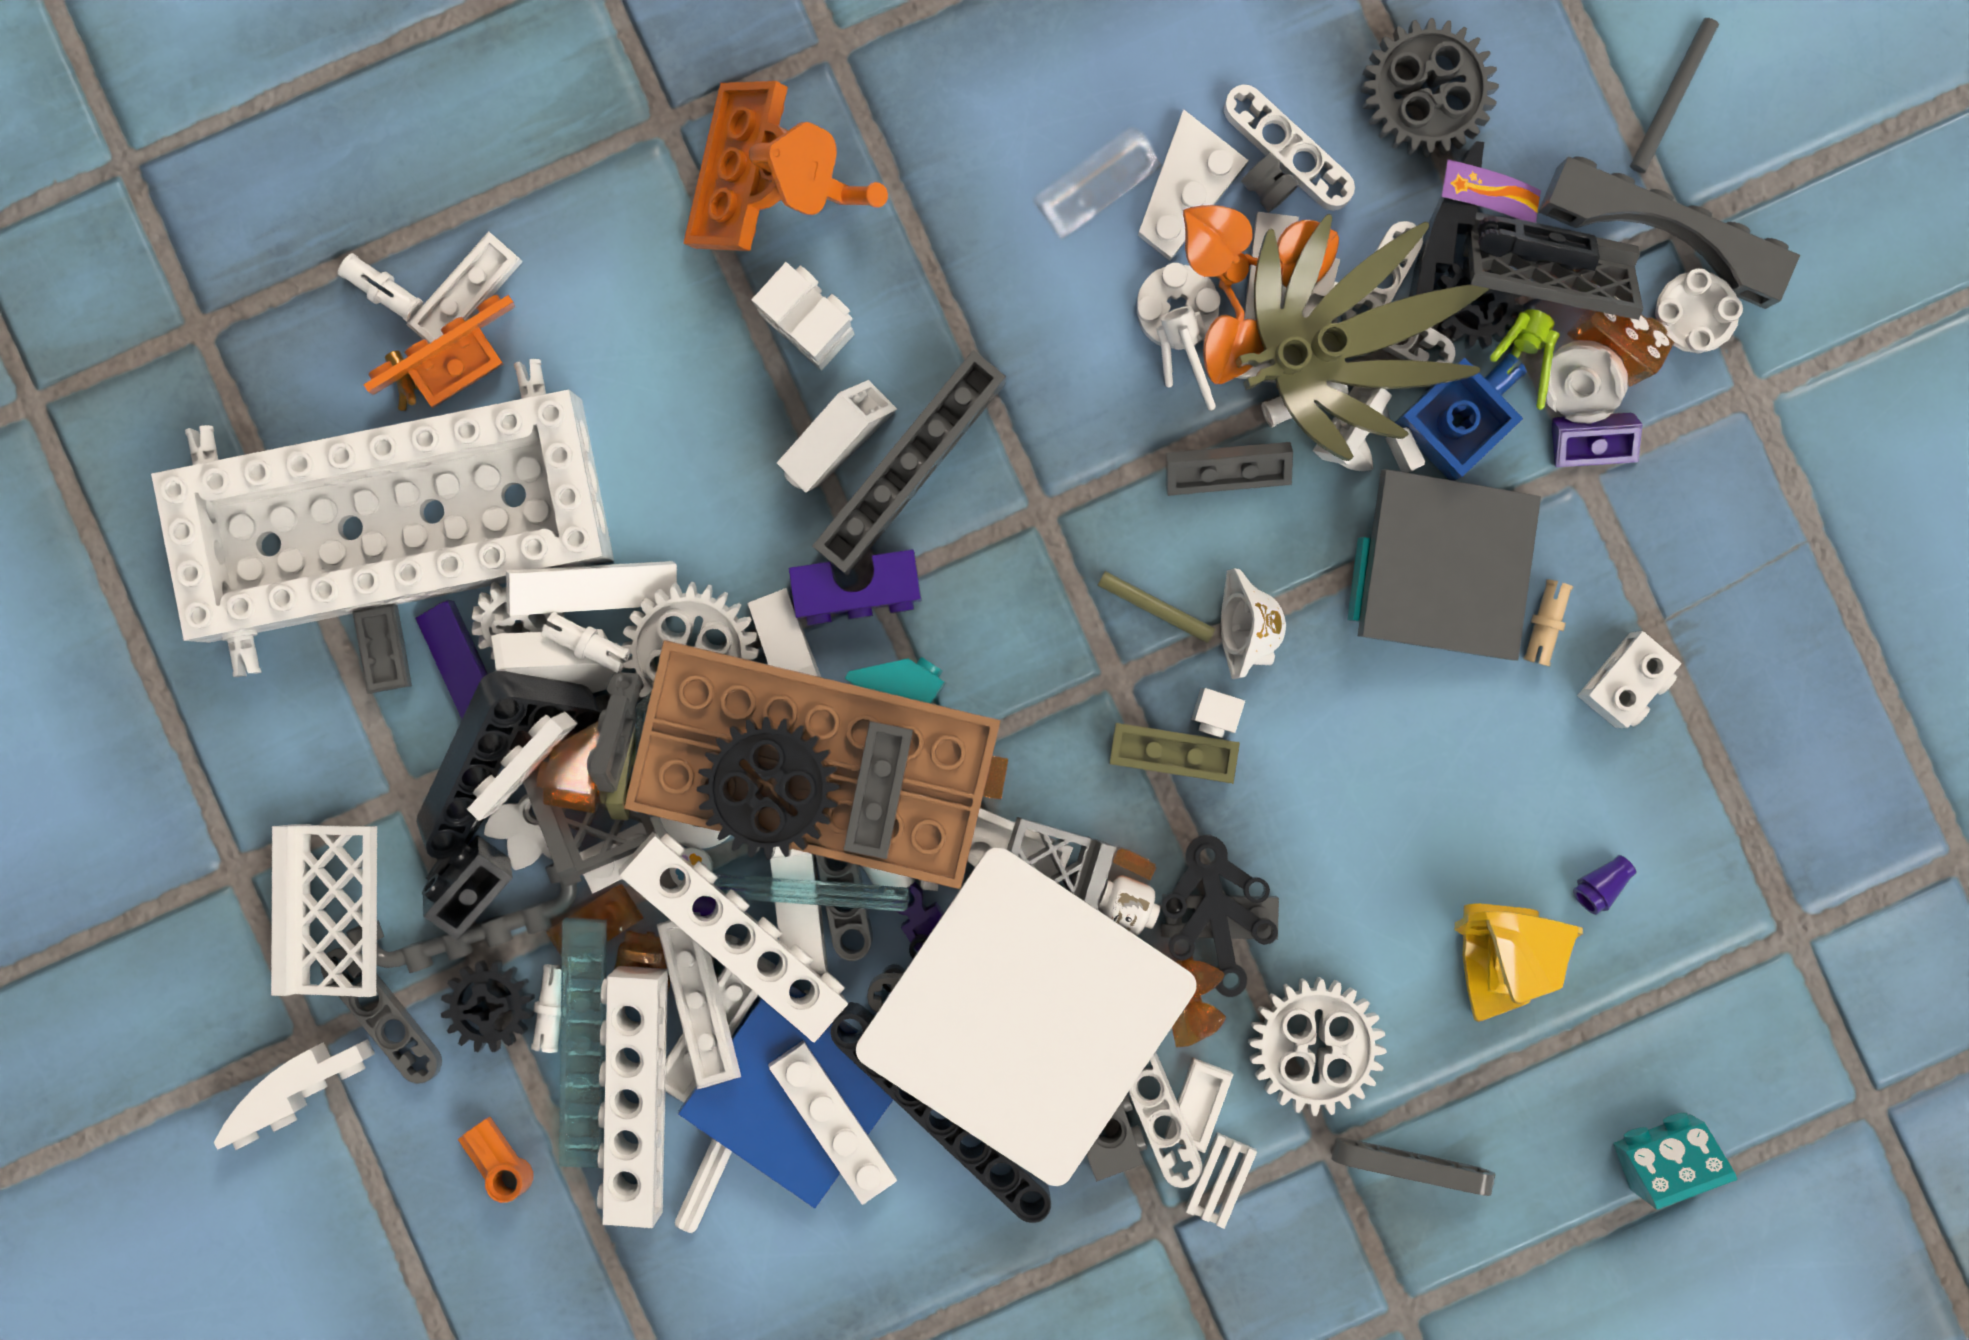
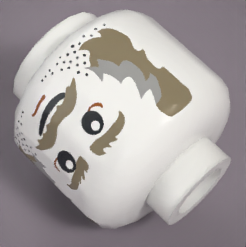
[1098,875,1161,936]

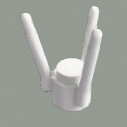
[1156,306,1216,410]

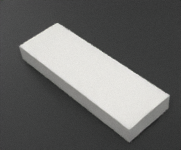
[406,231,523,344]

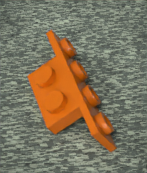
[363,295,515,409]

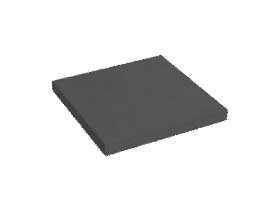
[1357,469,1541,661]

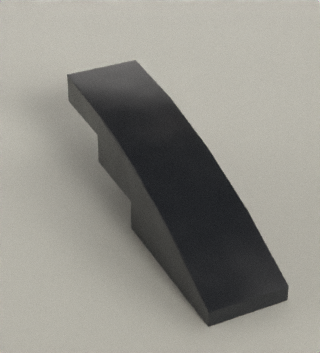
[1409,141,1484,297]

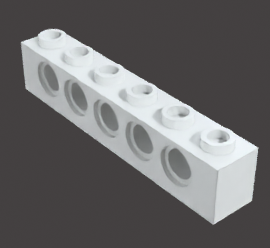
[618,832,848,1043]
[597,966,668,1228]

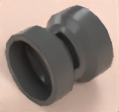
[1241,153,1299,213]

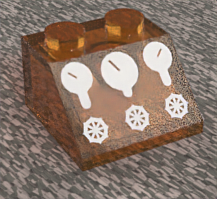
[1567,296,1675,387]

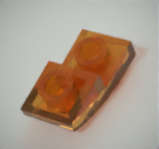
[546,883,644,967]

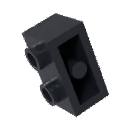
[422,835,513,940]

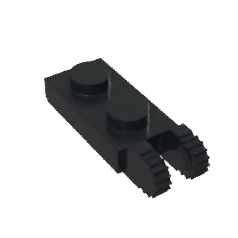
[1477,215,1600,271]

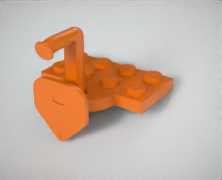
[683,81,888,251]

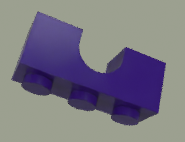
[789,549,922,626]

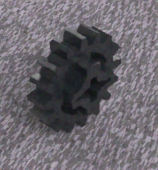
[1436,258,1524,349]
[441,960,535,1052]

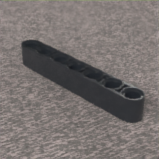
[830,1002,1051,1223]

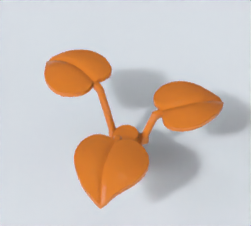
[1183,205,1339,384]

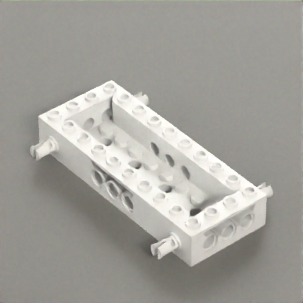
[151,359,614,677]

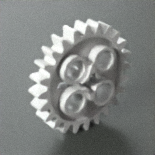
[622,582,759,698]
[1248,977,1386,1116]

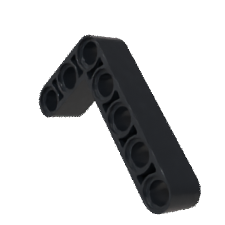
[416,671,601,859]

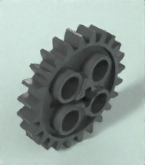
[1360,18,1499,158]

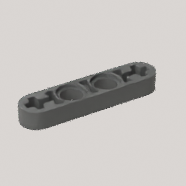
[321,947,442,1084]
[1331,1137,1496,1196]

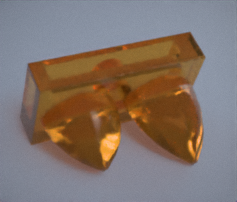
[1171,955,1226,1047]

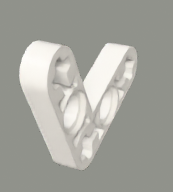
[1342,221,1455,363]

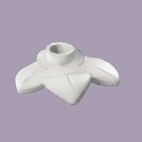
[484,794,552,870]

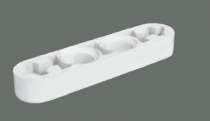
[1224,85,1355,211]
[1129,1052,1202,1188]

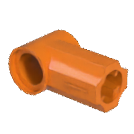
[458,1116,533,1203]

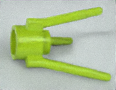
[1490,309,1560,410]

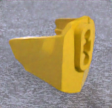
[1454,903,1583,1022]

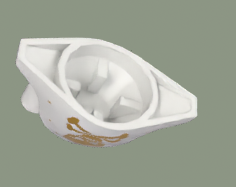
[1221,568,1286,679]

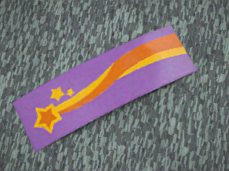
[1442,160,1541,223]

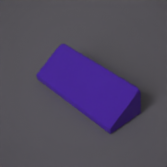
[415,600,488,719]

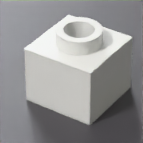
[1191,688,1245,738]

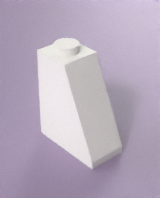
[777,380,897,493]
[491,629,624,693]

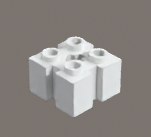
[751,262,855,371]

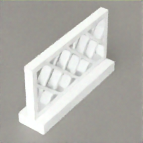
[271,824,377,997]

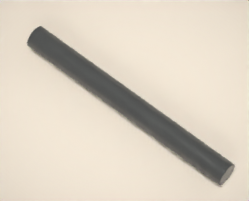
[1630,18,1719,173]

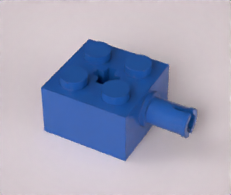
[1394,354,1527,481]

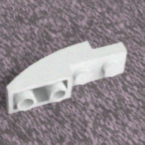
[214,1039,375,1150]

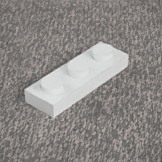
[467,712,577,821]

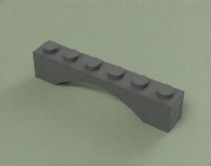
[1538,156,1800,309]

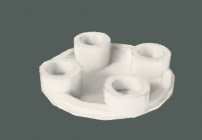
[1655,268,1743,353]

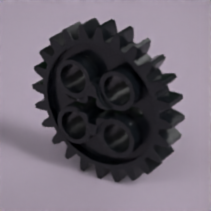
[697,717,841,860]

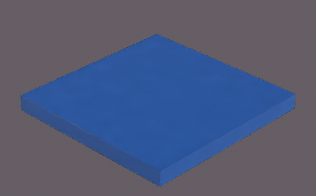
[678,984,893,1209]

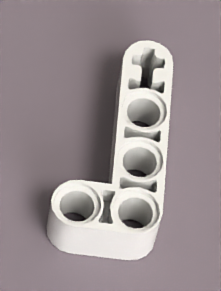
[770,847,828,976]

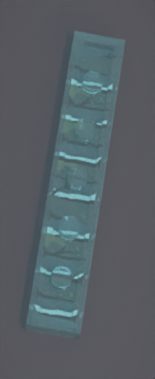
[559,918,607,1168]

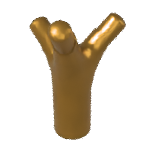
[385,350,420,411]

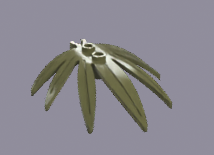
[1235,214,1489,461]

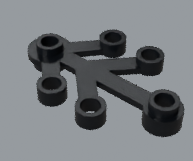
[1160,835,1278,997]

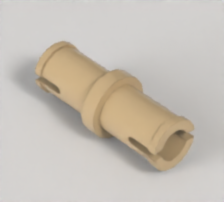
[1523,579,1573,667]

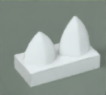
[1313,386,1392,471]

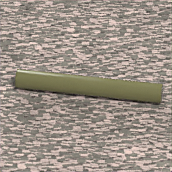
[1097,571,1215,643]

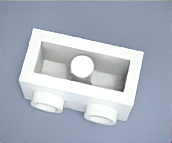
[1577,631,1682,728]

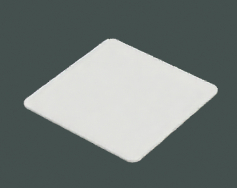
[856,847,1196,1186]

